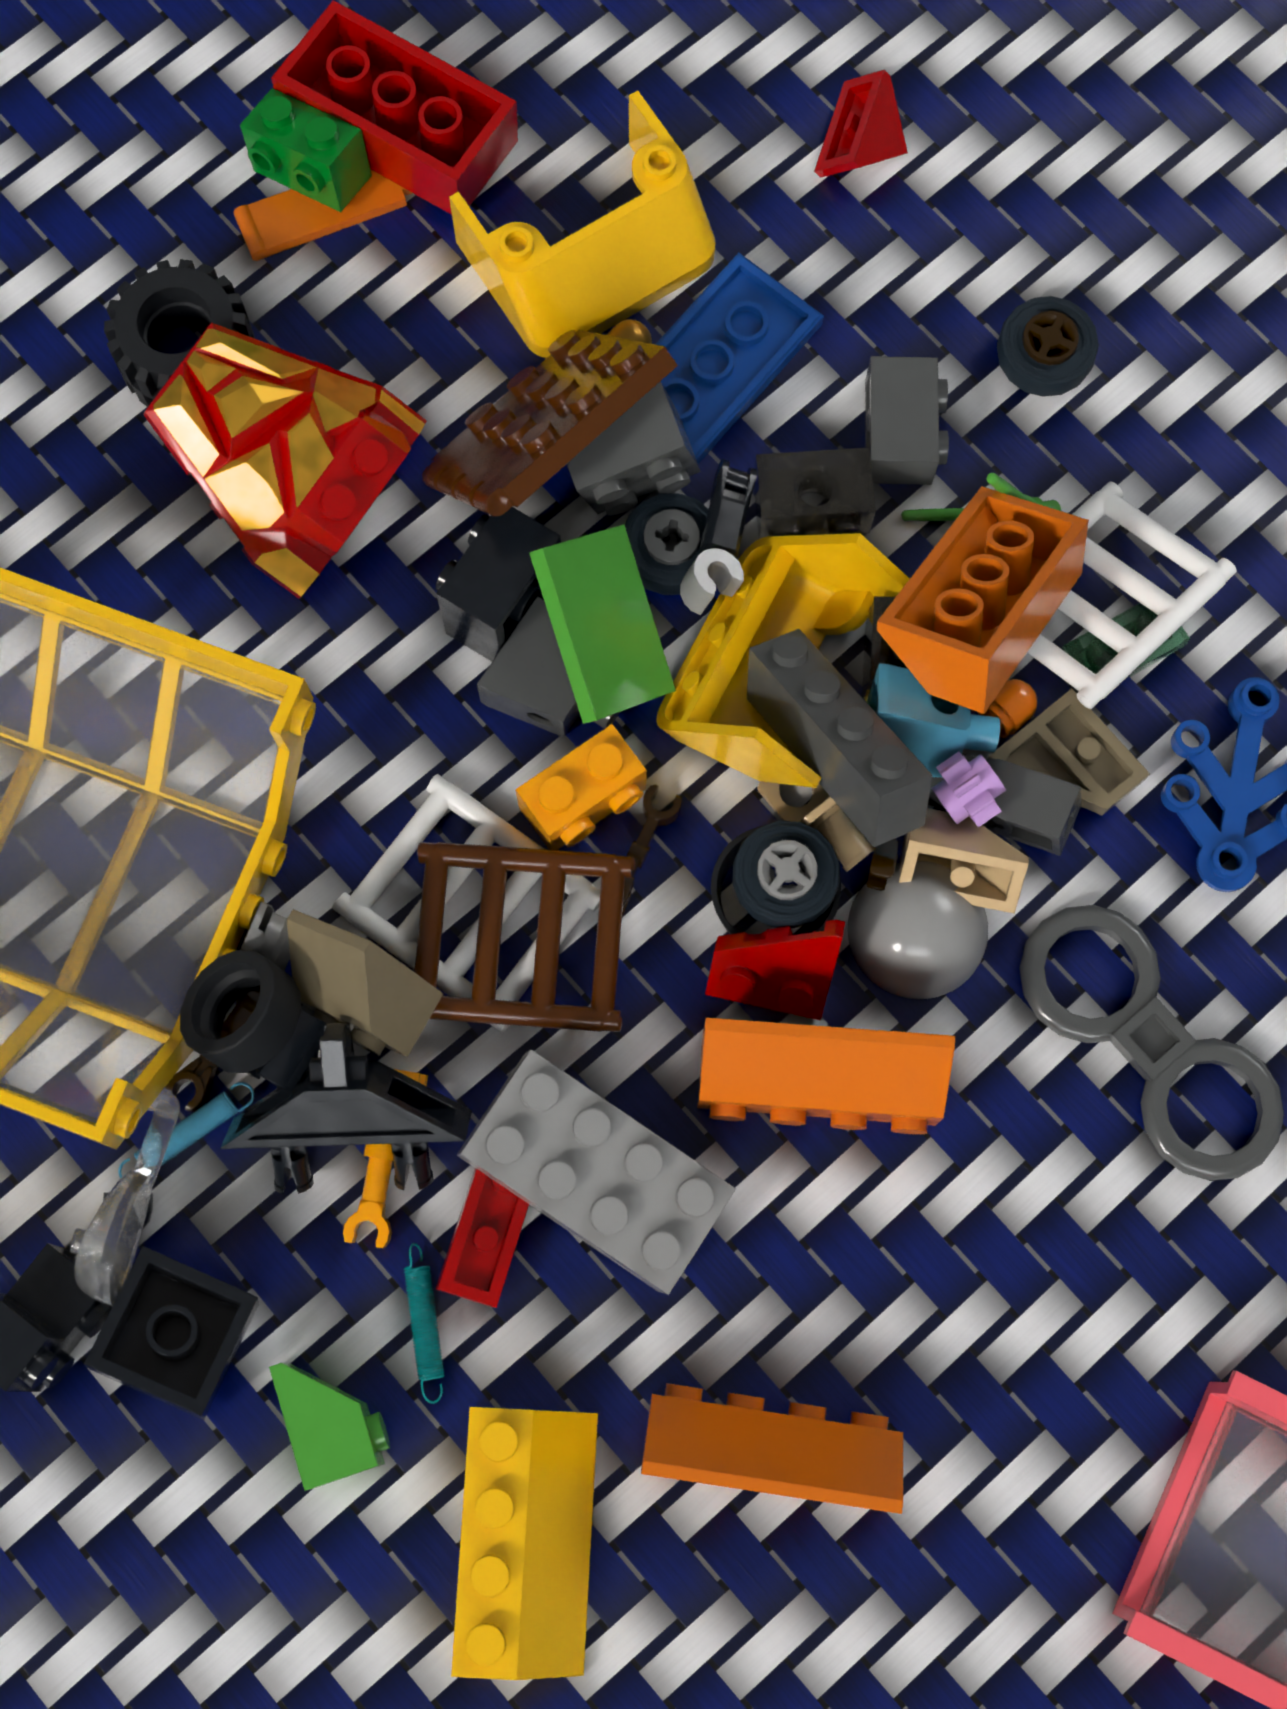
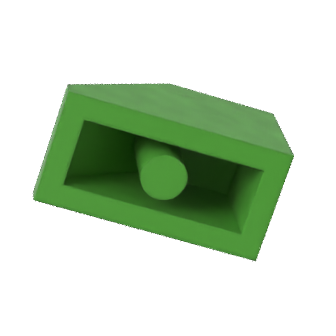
[269,1363,390,1491]

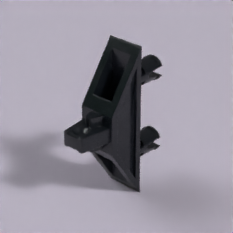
[220,1023,472,1194]

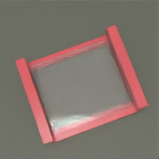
[1112,1370,1287,1709]

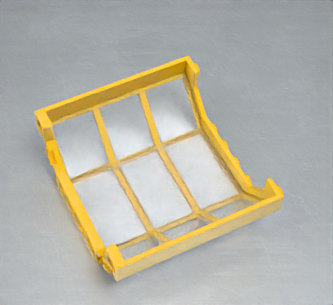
[0,567,316,1150]

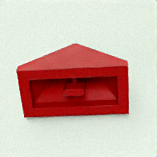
[814,70,908,178]

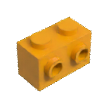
[515,724,647,850]

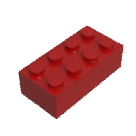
[271,0,518,215]

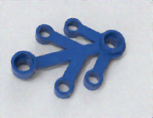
[1161,677,1287,892]

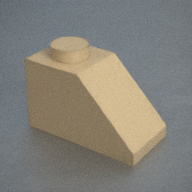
[899,808,1029,914]

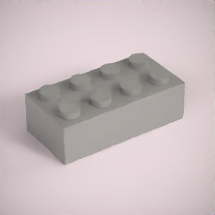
[457,1050,736,1295]

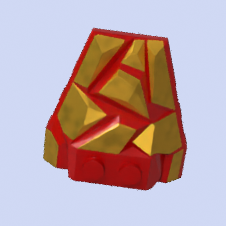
[143,322,427,599]

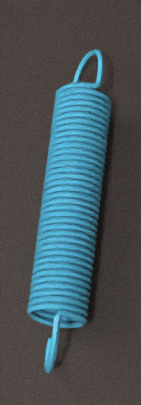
[118,1082,254,1185]

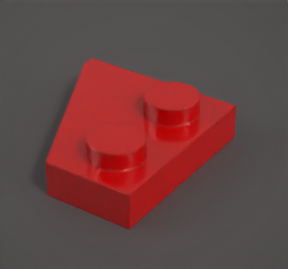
[705,919,845,1021]

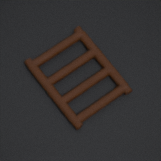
[414,842,635,1032]

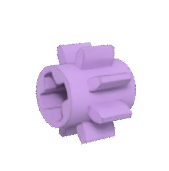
[931,751,1006,828]

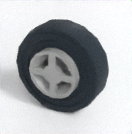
[733,821,840,928]

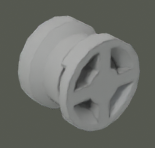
[240,901,290,971]

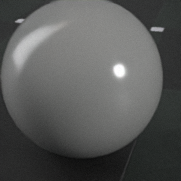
[847,861,988,999]

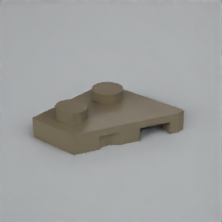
[987,689,1150,816]

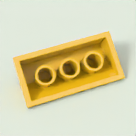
[451,1407,598,1680]

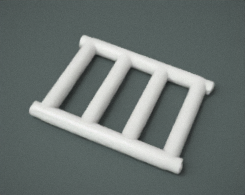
[1027,481,1237,709]
[332,774,600,1033]

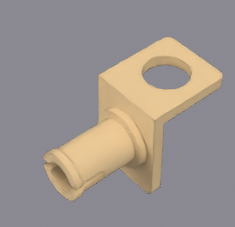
[757,782,876,872]

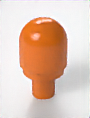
[978,679,1038,738]

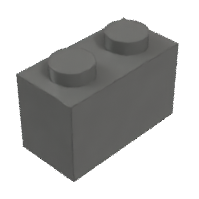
[865,356,949,485]

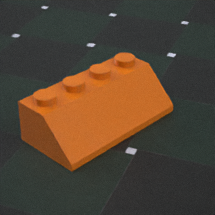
[877,486,1089,714]
[697,1018,955,1134]
[641,1383,903,1514]

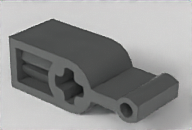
[928,753,1082,856]

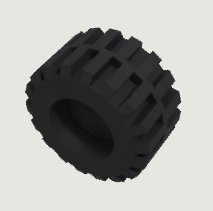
[104,259,255,407]

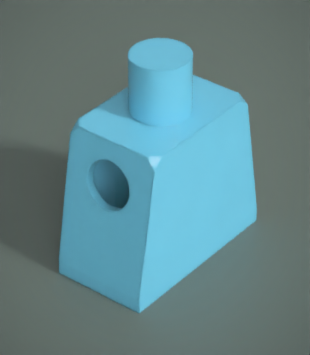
[867,663,1000,777]

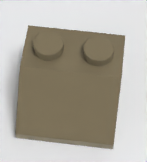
[287,909,444,1057]

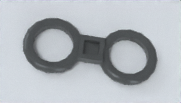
[1019,905,1285,1181]

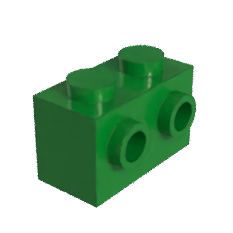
[240,88,372,212]

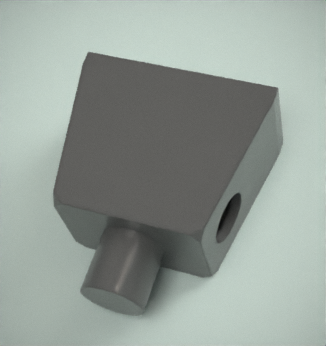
[477,596,620,736]

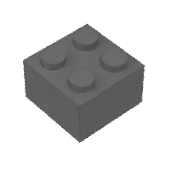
[567,381,701,516]

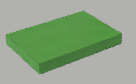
[529,524,676,724]

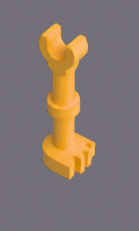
[343,1069,428,1248]

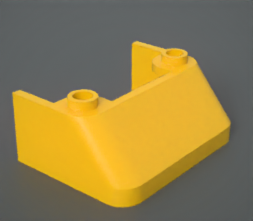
[449,90,715,358]
[657,533,910,788]

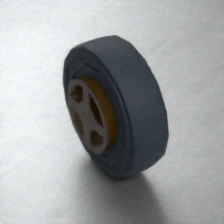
[997,296,1099,397]

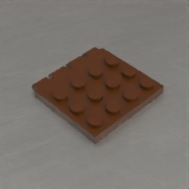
[422,330,678,516]

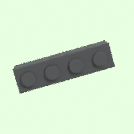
[747,629,932,847]

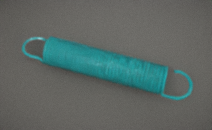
[403,1243,445,1404]

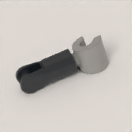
[680,459,757,615]

